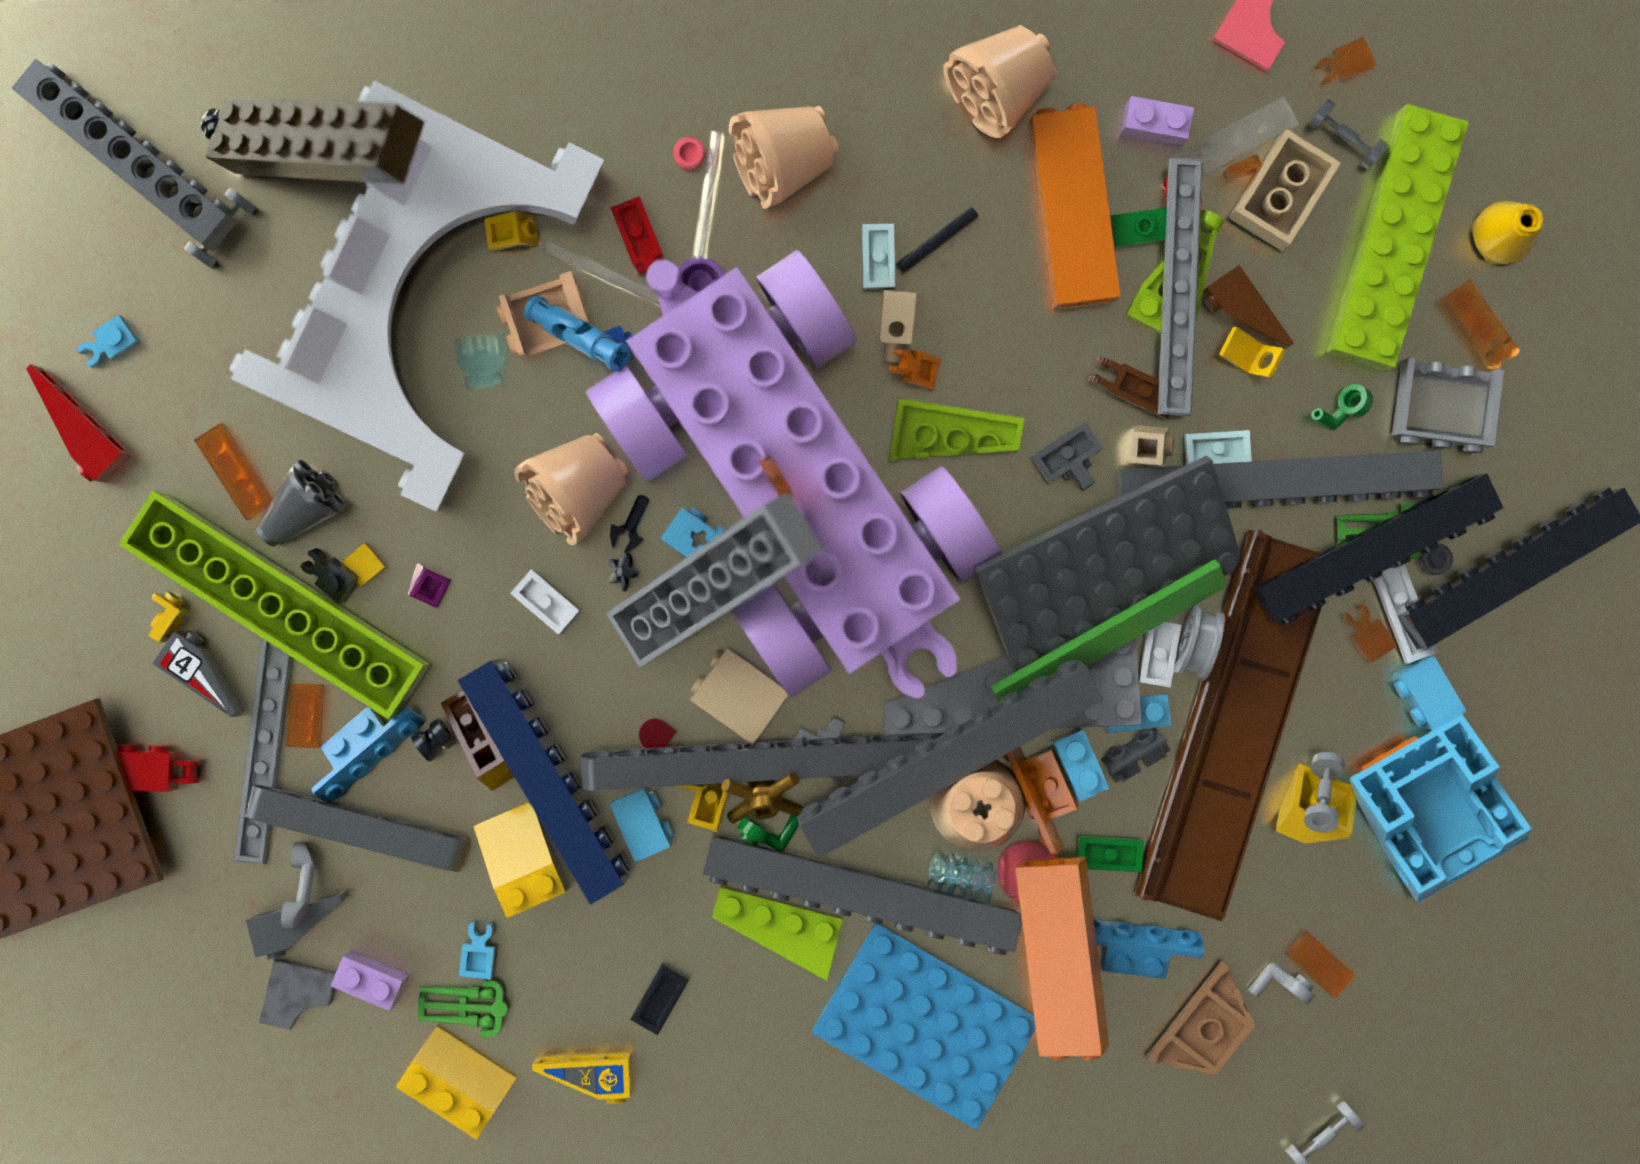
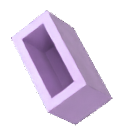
[1120,96,1194,147]
[330,950,410,1011]

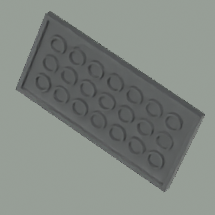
[974,456,1241,673]

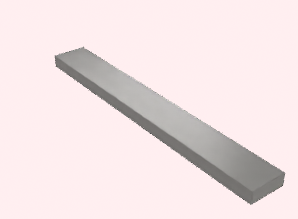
[1158,158,1203,416]
[233,638,293,865]

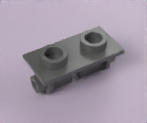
[1101,728,1171,783]

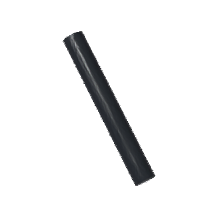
[895,207,979,274]

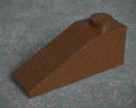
[1203,265,1294,350]
[441,690,514,791]

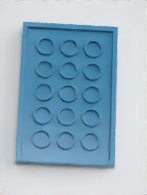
[812,923,1036,1130]

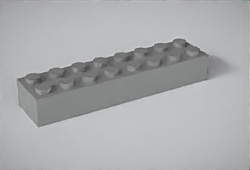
[606,492,824,668]

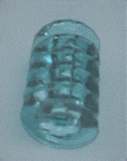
[926,850,996,903]

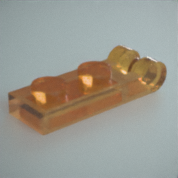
[1441,280,1519,372]

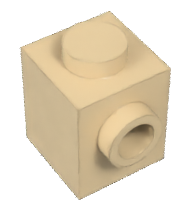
[1130,425,1174,466]

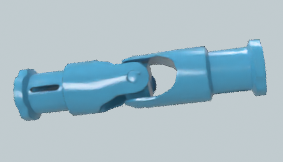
[524,295,631,372]

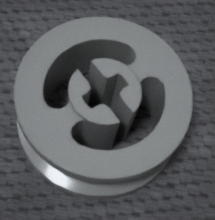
[1174,605,1225,681]

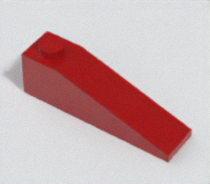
[26,364,132,483]

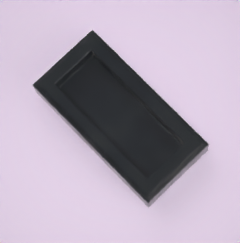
[630,962,690,1035]

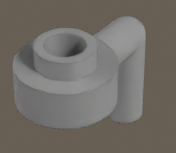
[1248,963,1316,1005]

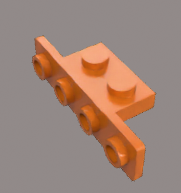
[1003,747,1080,856]

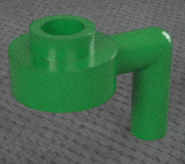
[1311,384,1373,430]
[737,815,799,851]

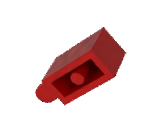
[117,744,200,792]

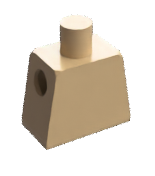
[879,289,917,363]

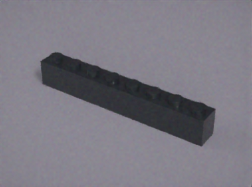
[1251,474,1504,625]
[1398,487,1640,649]

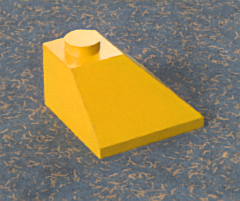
[1276,763,1357,844]

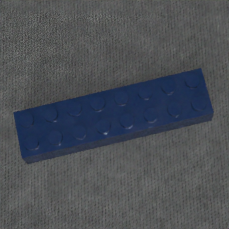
[457,659,631,905]

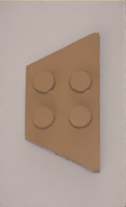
[1146,961,1256,1076]

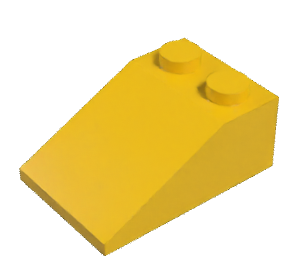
[473,802,570,918]

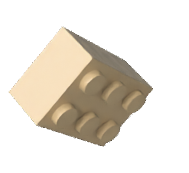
[1228,129,1341,251]

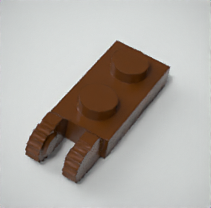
[1087,355,1169,420]

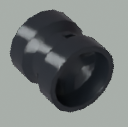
[411,718,457,762]

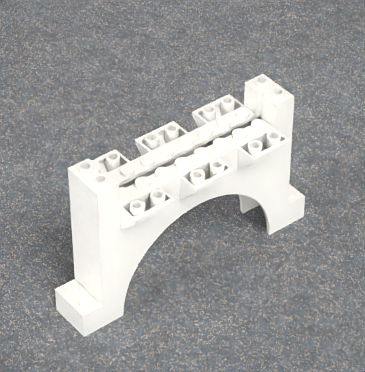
[229,81,604,511]

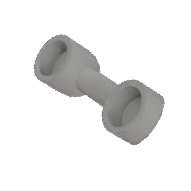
[281,843,315,928]

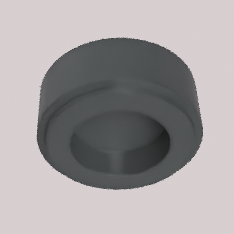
[1418,543,1453,575]

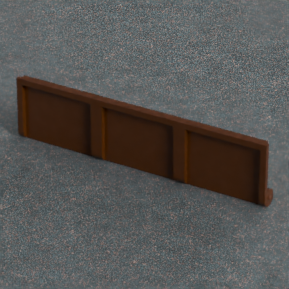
[1134,530,1322,921]

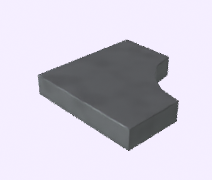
[259,959,336,1030]

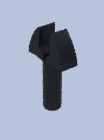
[610,495,649,554]

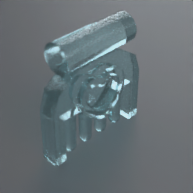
[454,333,506,389]

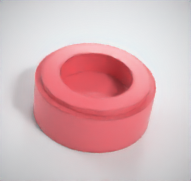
[673,137,705,171]

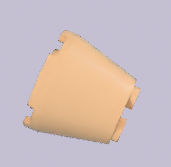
[944,25,1058,138]
[729,106,839,209]
[514,433,628,545]
[929,760,1025,852]

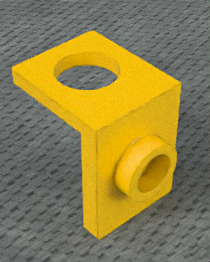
[1219,327,1286,379]

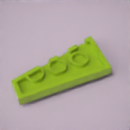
[888,398,1025,461]
[712,885,843,981]

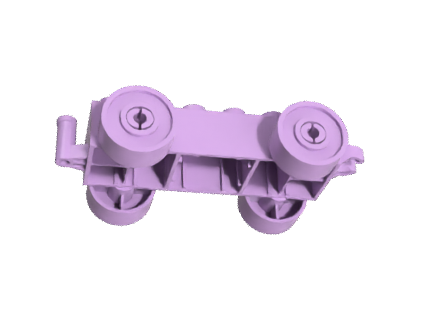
[585,250,1001,698]

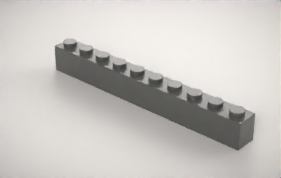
[1116,450,1443,509]
[796,659,1104,859]
[703,834,1022,955]

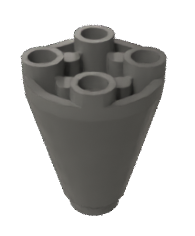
[256,460,346,547]

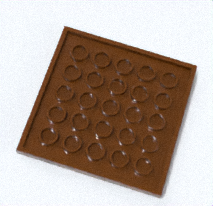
[0,698,164,939]

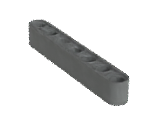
[245,785,469,872]

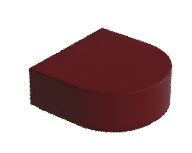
[639,718,677,748]

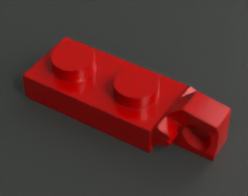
[610,196,664,274]

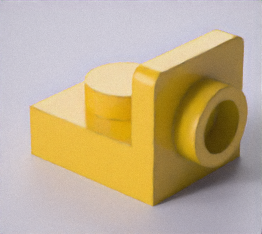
[484,211,537,251]
[148,591,190,642]

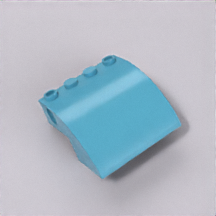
[1350,714,1532,903]

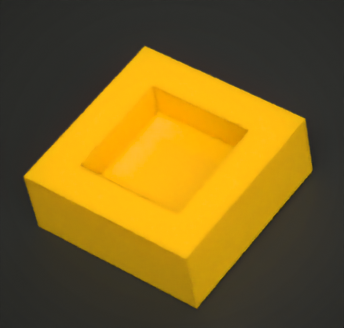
[342,542,387,587]

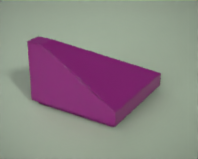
[408,563,451,608]

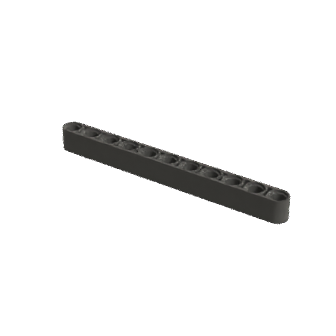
[580,733,932,790]

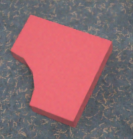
[1213,0,1285,72]

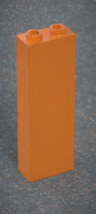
[1029,103,1121,309]
[1015,857,1109,1061]

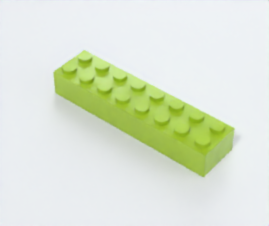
[1325,103,1469,372]

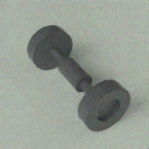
[1307,99,1389,170]
[184,188,257,268]

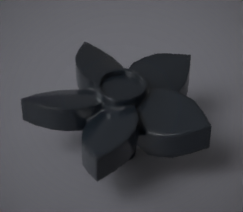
[607,553,638,592]

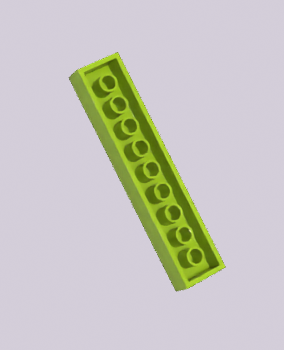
[118,491,431,720]

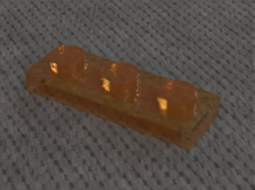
[194,423,272,520]

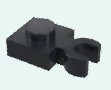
[300,548,359,604]

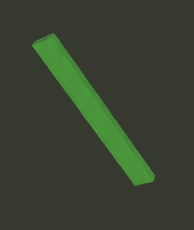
[991,559,1227,703]

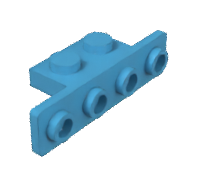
[311,706,425,803]
[1094,919,1204,979]

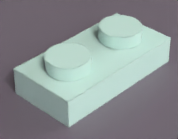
[862,224,895,290]
[1184,430,1252,465]

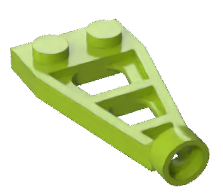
[1125,210,1224,334]

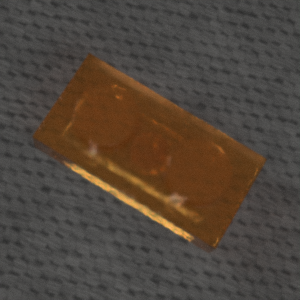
[286,683,324,749]
[1285,930,1356,999]

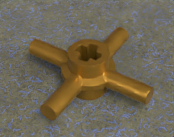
[721,772,803,824]

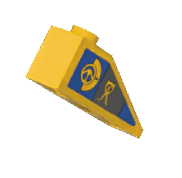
[532,1053,633,1104]

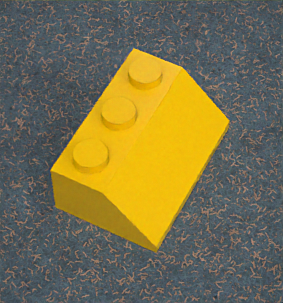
[396,1025,517,1140]

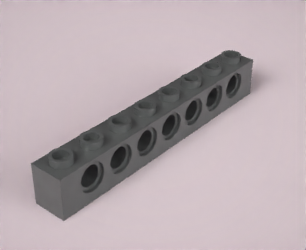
[12,59,237,251]

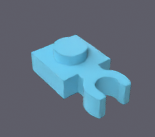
[77,315,140,368]
[459,921,496,980]

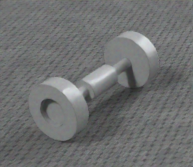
[1304,752,1345,832]
[1285,1101,1365,1164]

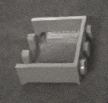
[1391,358,1504,453]

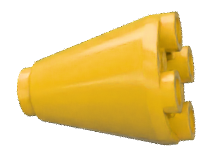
[1472,201,1544,265]

